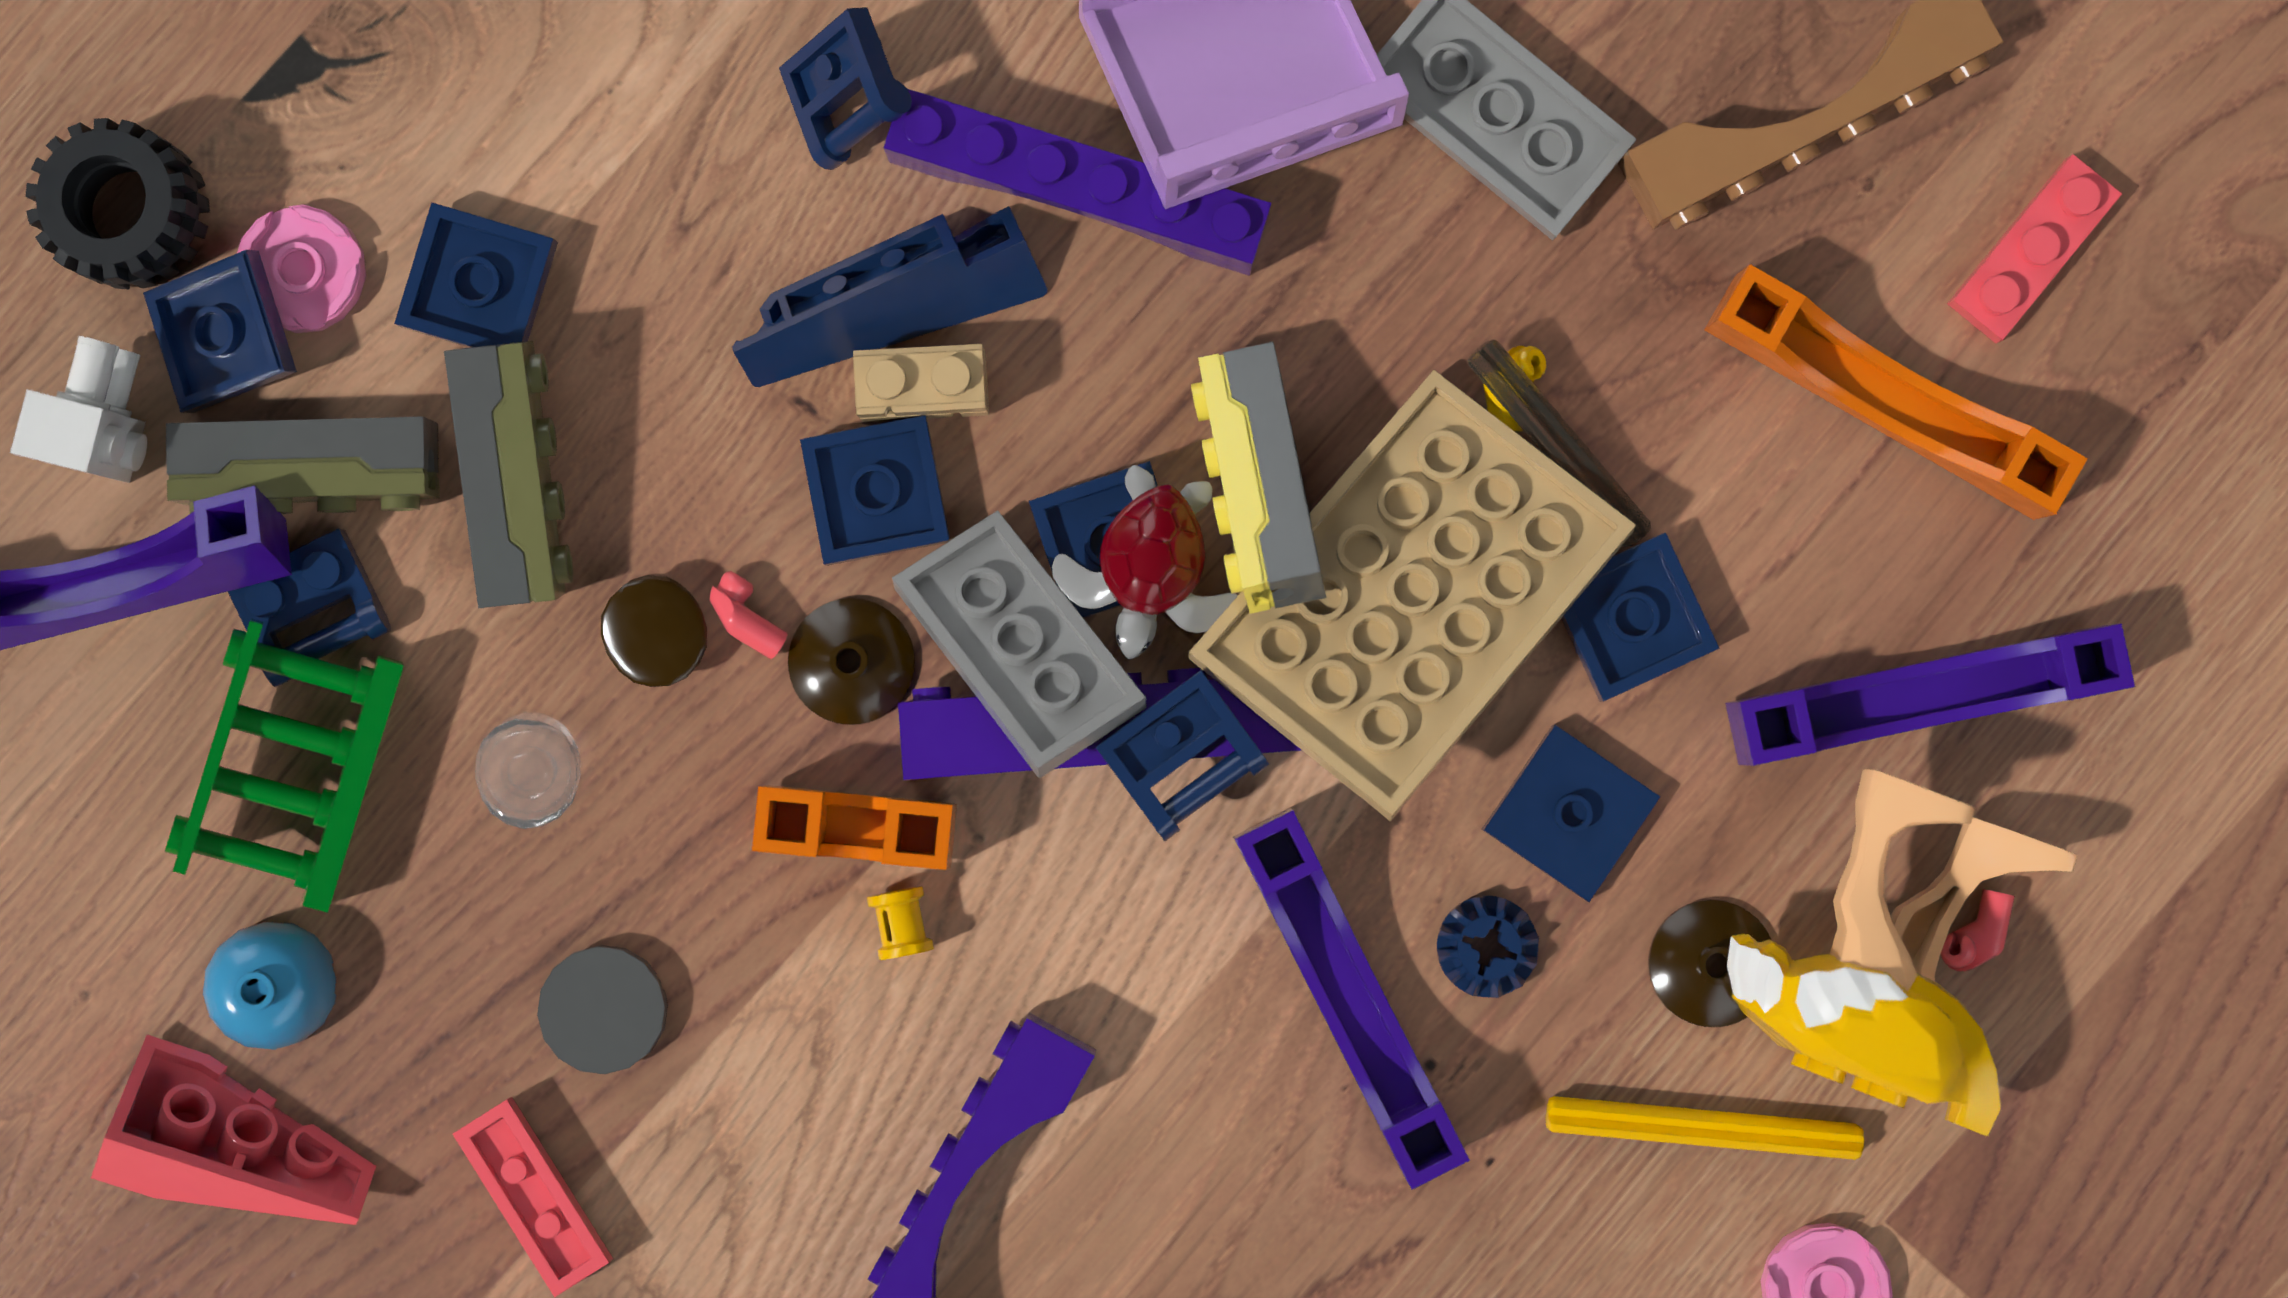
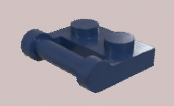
[779,7,912,170]
[228,528,391,687]
[1096,670,1270,841]

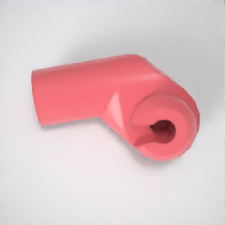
[710,571,788,659]
[1940,889,2015,971]

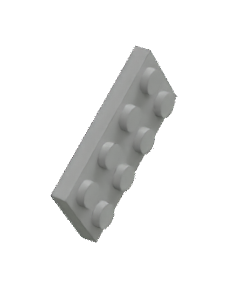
[1377,0,1637,241]
[892,510,1146,779]

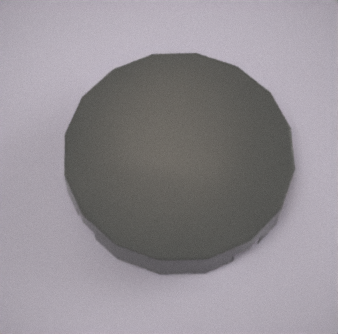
[537,945,668,1075]

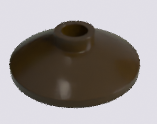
[788,598,915,725]
[1648,900,1771,1027]

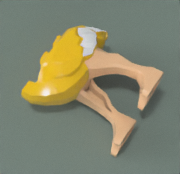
[1727,769,2077,1136]

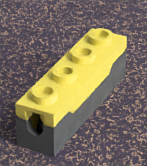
[1191,342,1327,614]

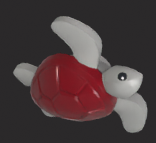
[1052,465,1238,659]

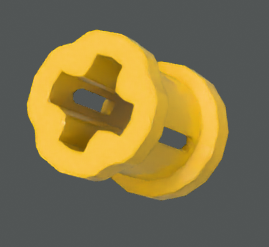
[867,886,934,960]

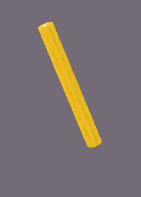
[1545,1096,1864,1160]

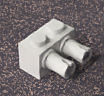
[10,336,147,483]

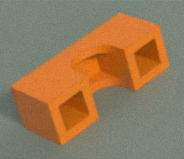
[752,785,957,870]

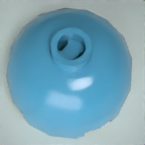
[203,922,336,1050]

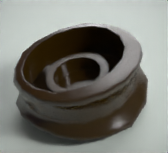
[601,575,707,687]

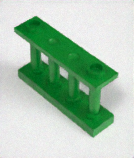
[165,618,404,913]

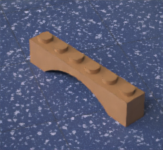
[1618,0,2003,230]

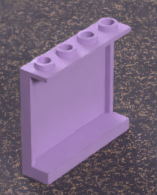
[1079,0,1409,209]

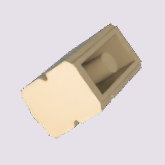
[853,344,989,422]

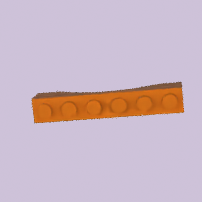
[1704,264,2088,520]

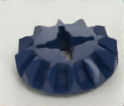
[1437,896,1539,998]

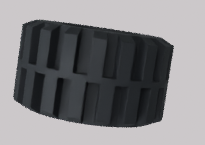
[25,118,210,290]

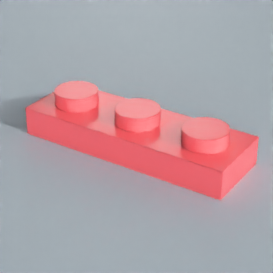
[1947,154,2122,343]
[452,1097,613,1298]

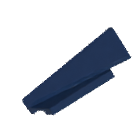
[732,206,1048,387]

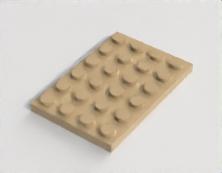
[1189,370,1636,821]

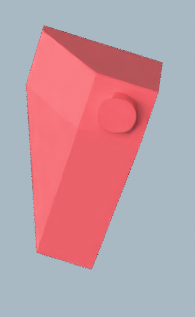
[91,1034,376,1225]

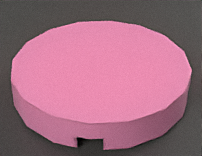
[237,205,366,333]
[1761,1223,1893,1298]

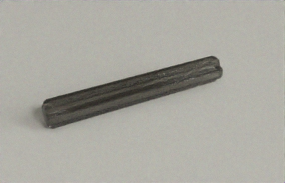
[1468,339,1651,547]

